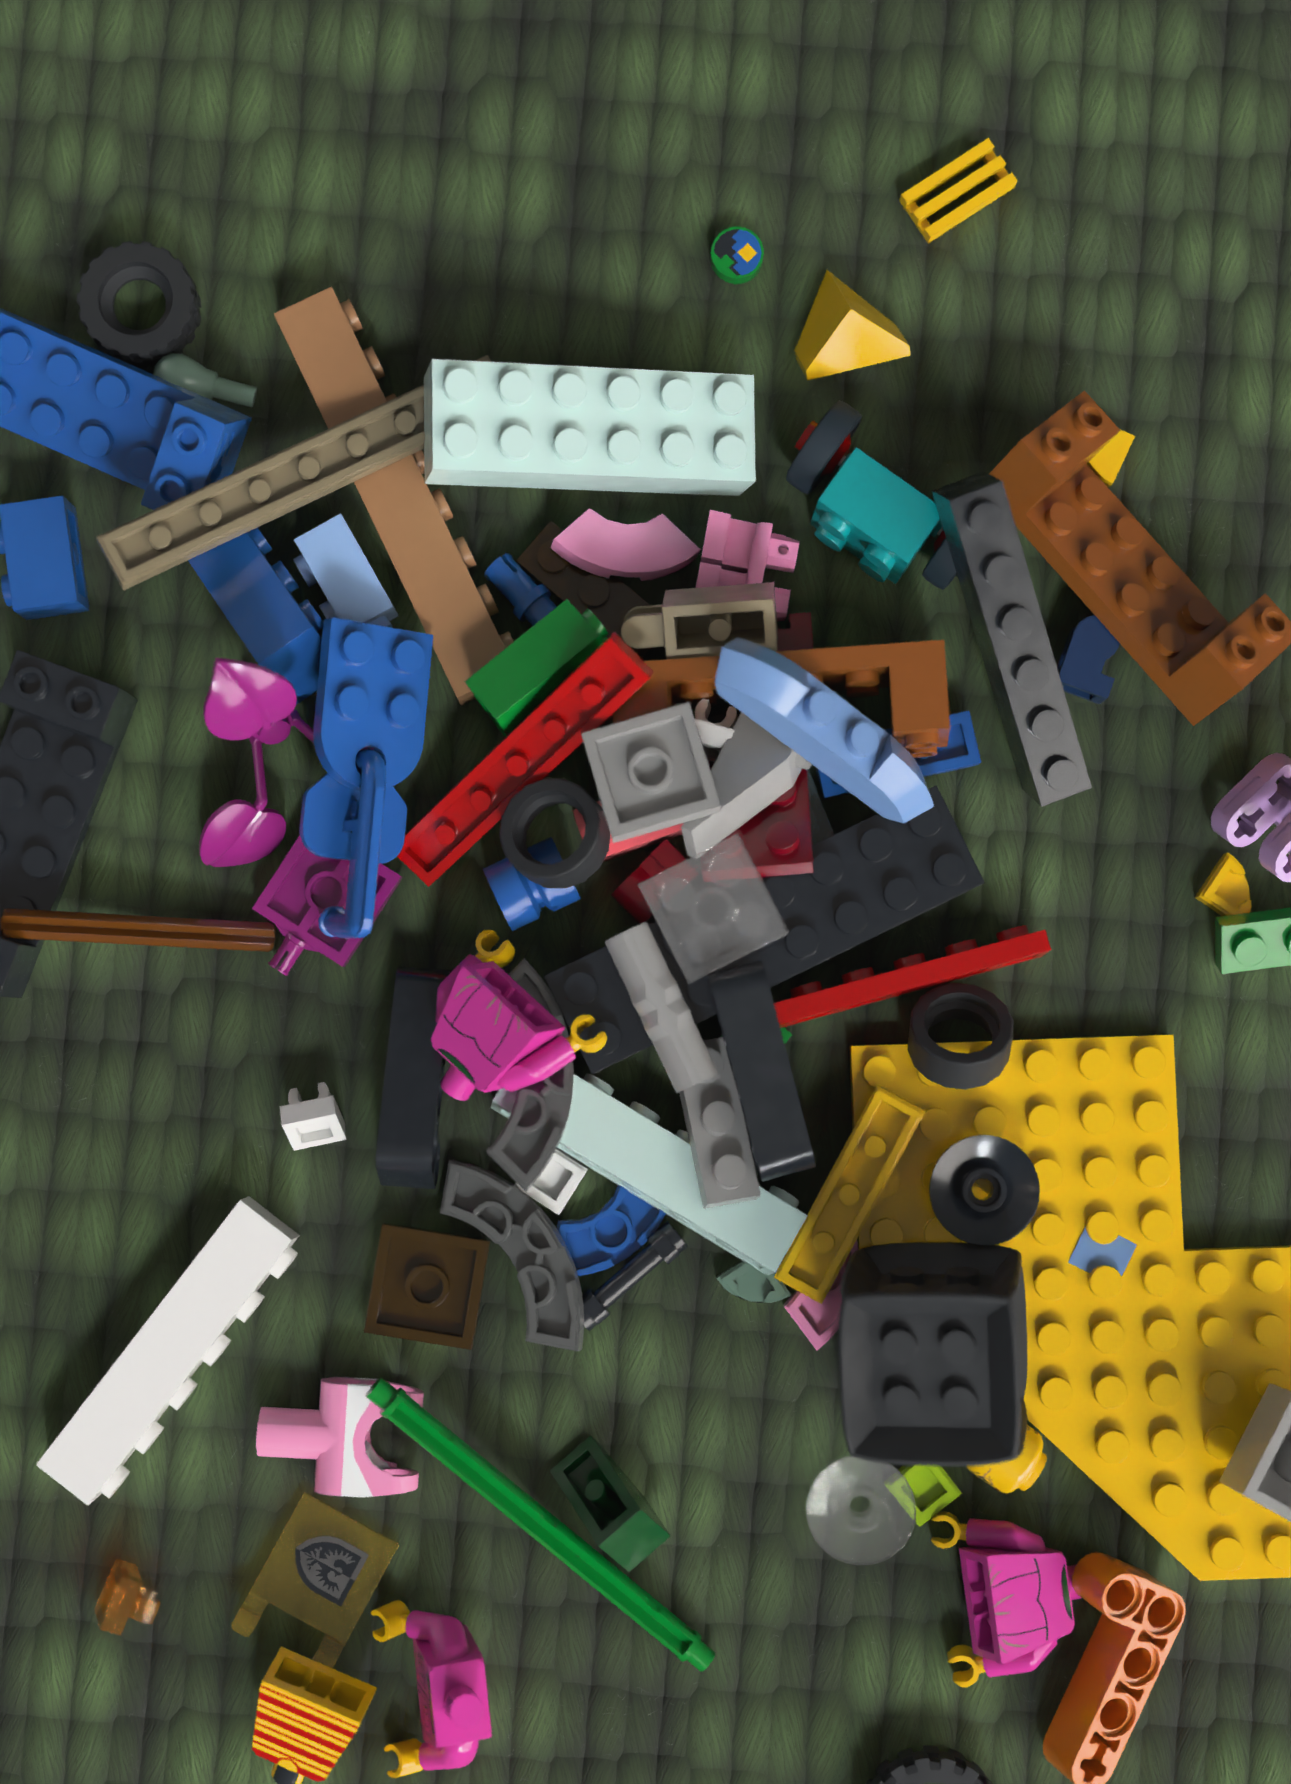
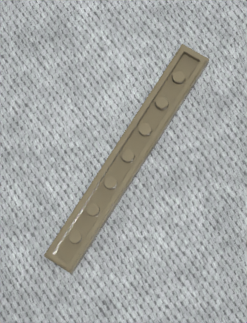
[97,355,491,591]

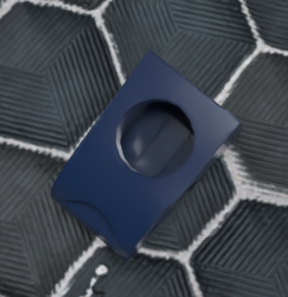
[1057,615,1119,704]

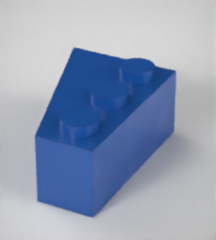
[188,527,323,705]

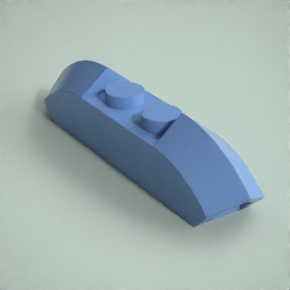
[715,637,934,823]

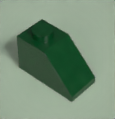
[550,1435,671,1572]

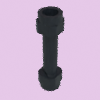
[582,1221,688,1331]

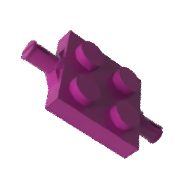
[252,835,403,976]

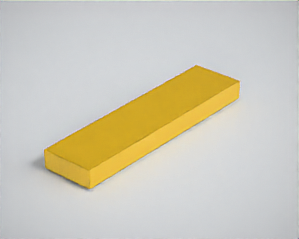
[774,1085,925,1304]

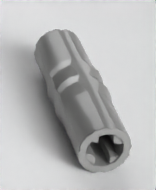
[605,922,718,1093]

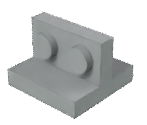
[581,702,721,843]

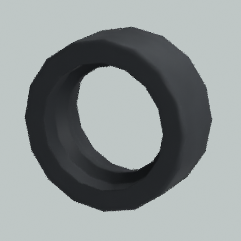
[499,778,611,889]
[907,983,1014,1089]

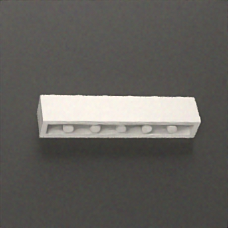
[36,1196,300,1505]

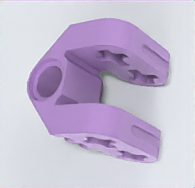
[1211,753,1291,882]

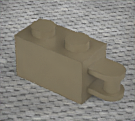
[621,582,778,660]

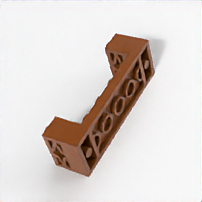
[989,390,1291,726]
[613,640,950,758]

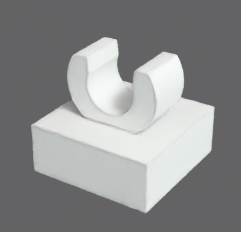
[694,699,738,762]
[280,1082,347,1151]

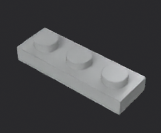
[679,1037,761,1209]

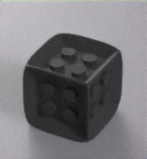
[838,1242,1027,1466]

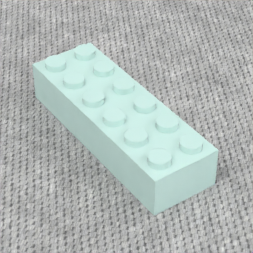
[424,359,756,496]

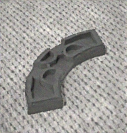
[486,959,574,1192]
[440,1159,584,1351]

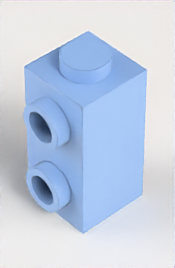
[293,513,399,627]

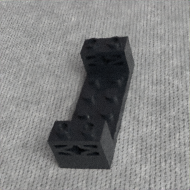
[0,650,138,998]

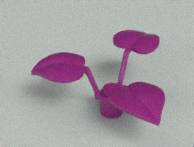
[199,658,368,867]

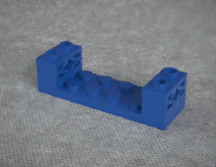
[0,308,252,510]

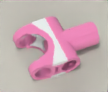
[256,1377,424,1497]

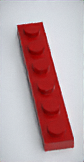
[397,632,654,887]
[774,925,1051,1028]

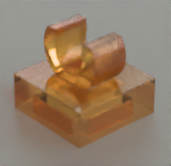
[94,1559,161,1636]

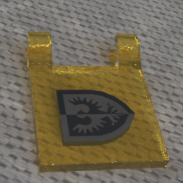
[231,1492,399,1668]

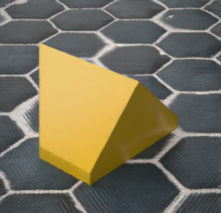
[795,270,911,381]

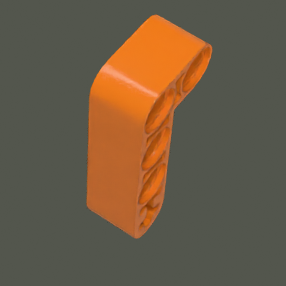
[1043,1552,1186,1784]

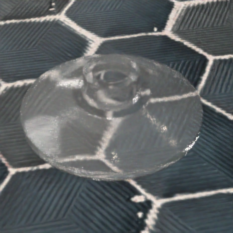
[806,1456,916,1565]

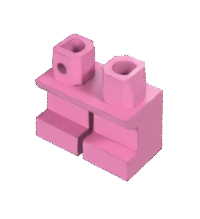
[696,510,800,621]

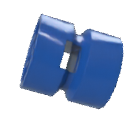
[483,837,581,931]

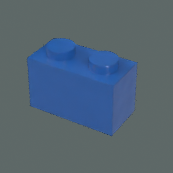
[0,496,90,620]

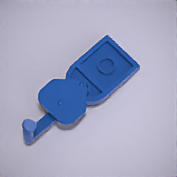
[300,617,433,938]

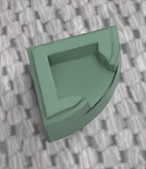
[716,1260,791,1303]

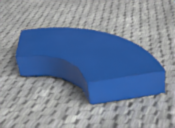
[557,1185,666,1276]

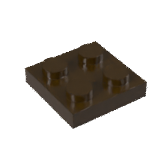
[364,1222,491,1350]

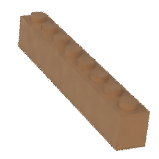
[274,287,514,705]

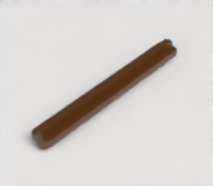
[1,908,275,952]

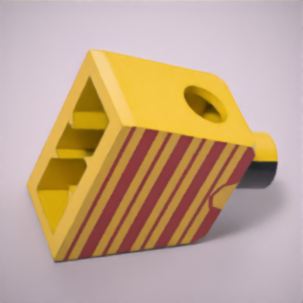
[252,1646,377,1784]

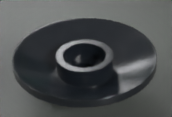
[929,1135,1040,1246]

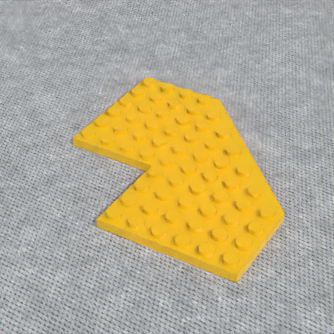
[849,1035,1291,1581]

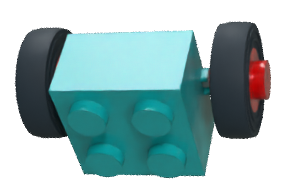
[786,400,957,590]

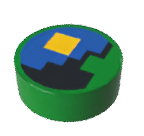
[711,227,764,284]

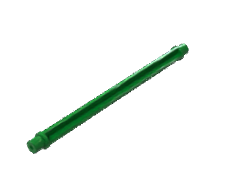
[365,1377,715,1672]

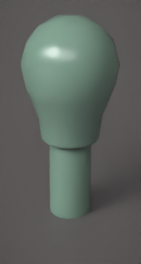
[153,353,257,408]

